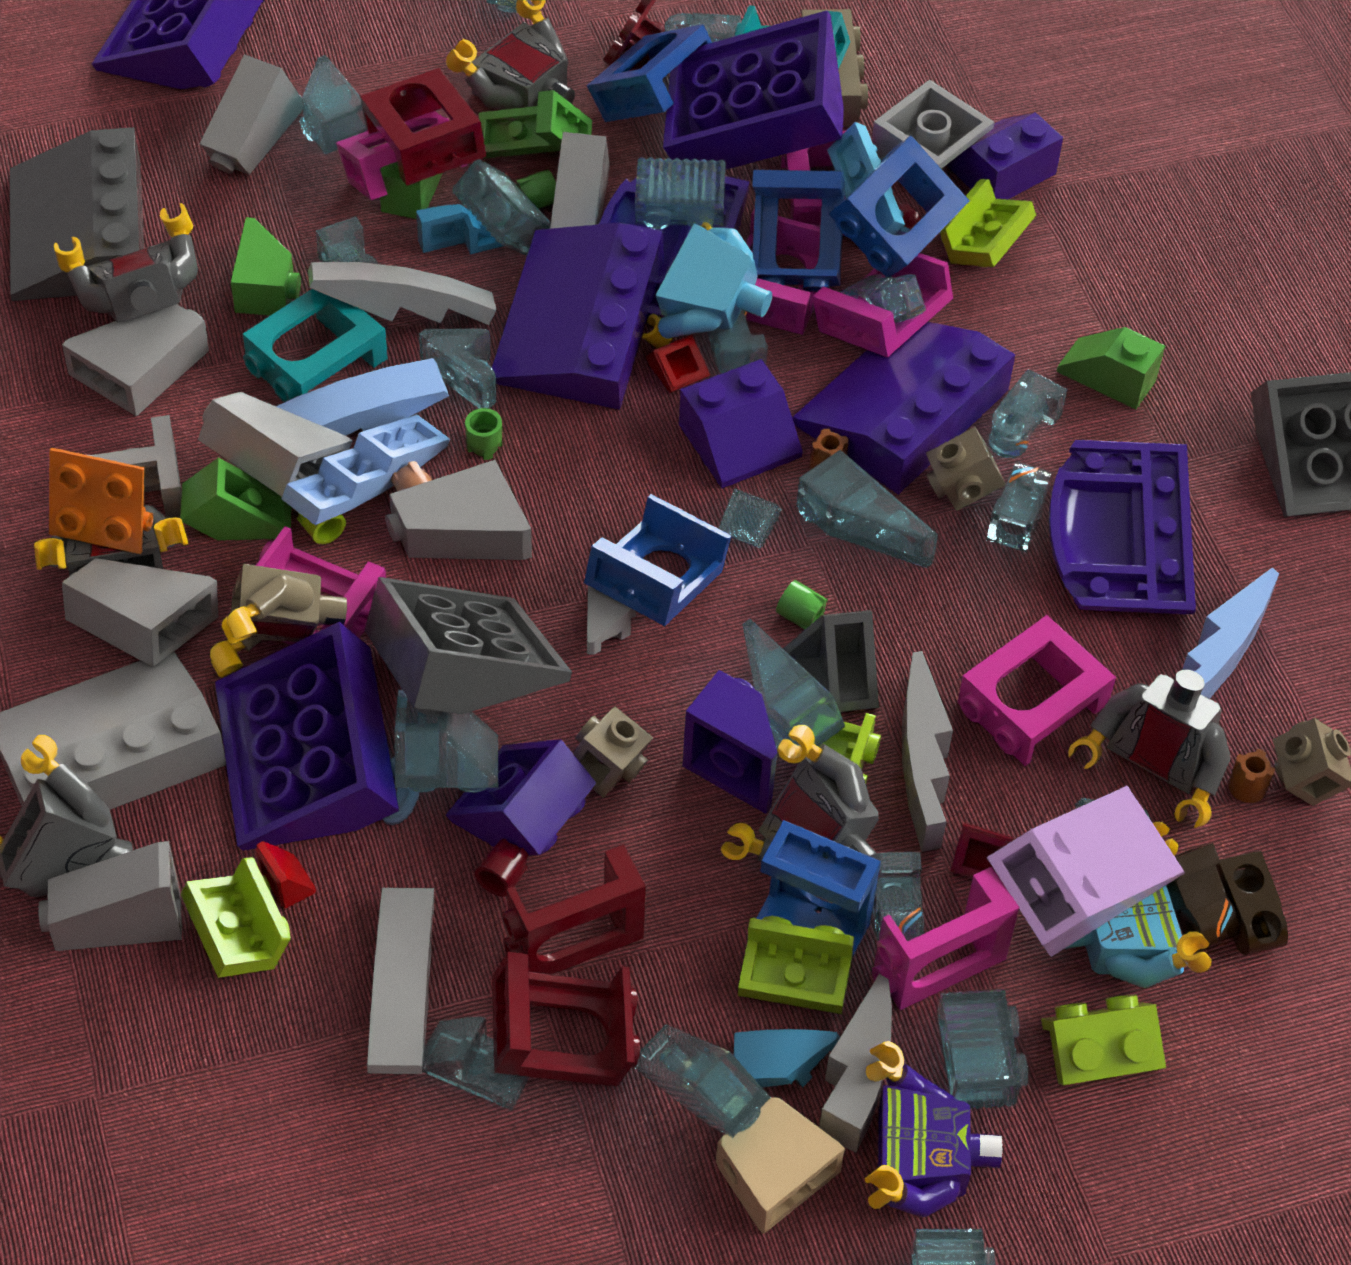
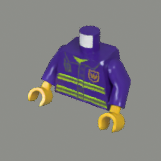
[864,1041,1002,1218]

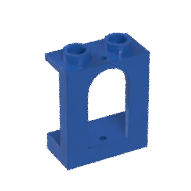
[587,24,712,122]
[828,135,970,279]
[752,170,845,292]
[584,494,731,626]
[756,820,881,959]

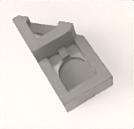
[587,586,636,654]

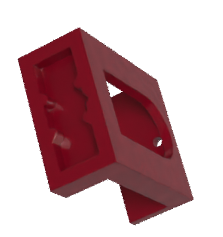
[360,68,486,186]
[502,844,646,975]
[492,952,640,1086]

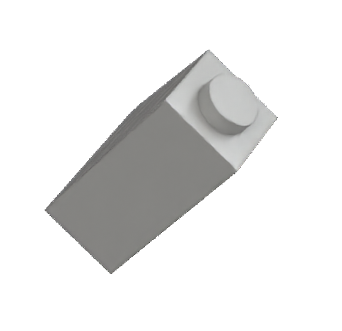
[199,54,305,175]
[550,132,610,229]
[62,304,209,416]
[198,392,353,497]
[385,460,532,560]
[62,558,218,667]
[39,841,182,951]

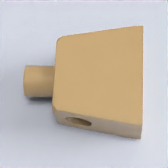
[712,1094,845,1234]

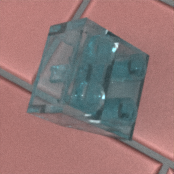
[395,690,498,792]

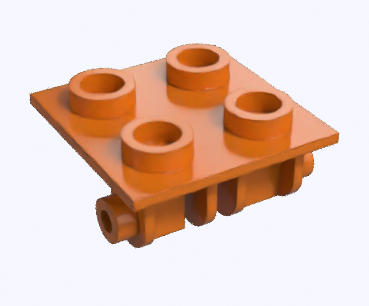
[49,448,153,554]

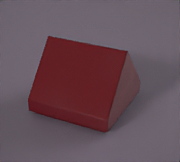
[950,823,1013,880]

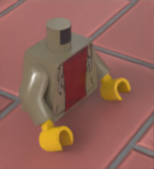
[210,564,347,678]

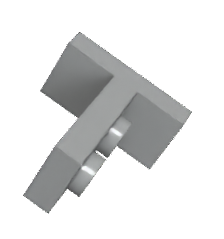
[89,415,182,518]

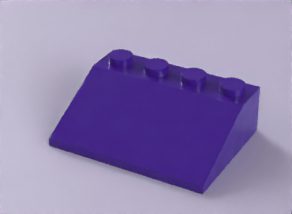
[92,0,265,90]
[663,10,844,173]
[489,222,664,410]
[792,322,1015,495]
[215,622,399,851]

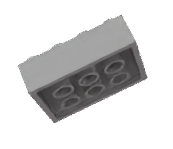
[0,652,226,810]

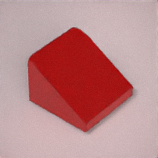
[645,335,710,393]
[255,841,316,909]

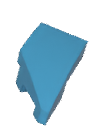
[416,204,505,255]
[733,1029,840,1090]

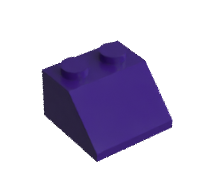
[946,113,1063,200]
[679,359,803,489]
[682,670,778,814]
[446,739,596,856]

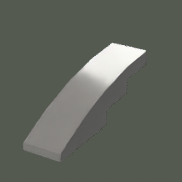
[308,262,496,325]
[902,651,953,852]
[367,888,434,1074]

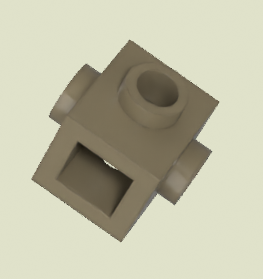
[926,427,1006,511]
[573,706,653,798]
[1273,718,1351,806]

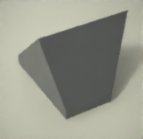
[770,610,879,713]

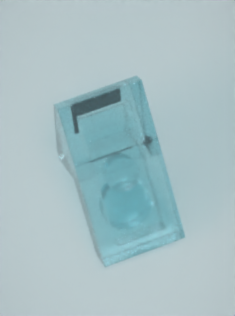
[419,328,496,409]
[422,1016,530,1111]

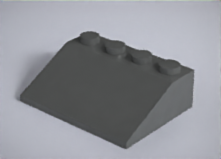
[10,127,144,301]
[1250,372,1351,518]
[364,577,572,717]

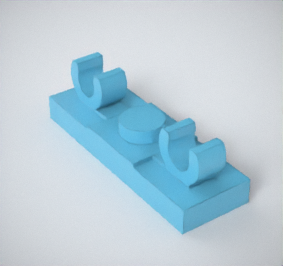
[827,122,910,236]

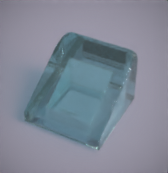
[718,488,782,549]

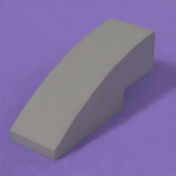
[819,974,892,1153]

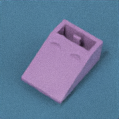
[987,786,1185,957]

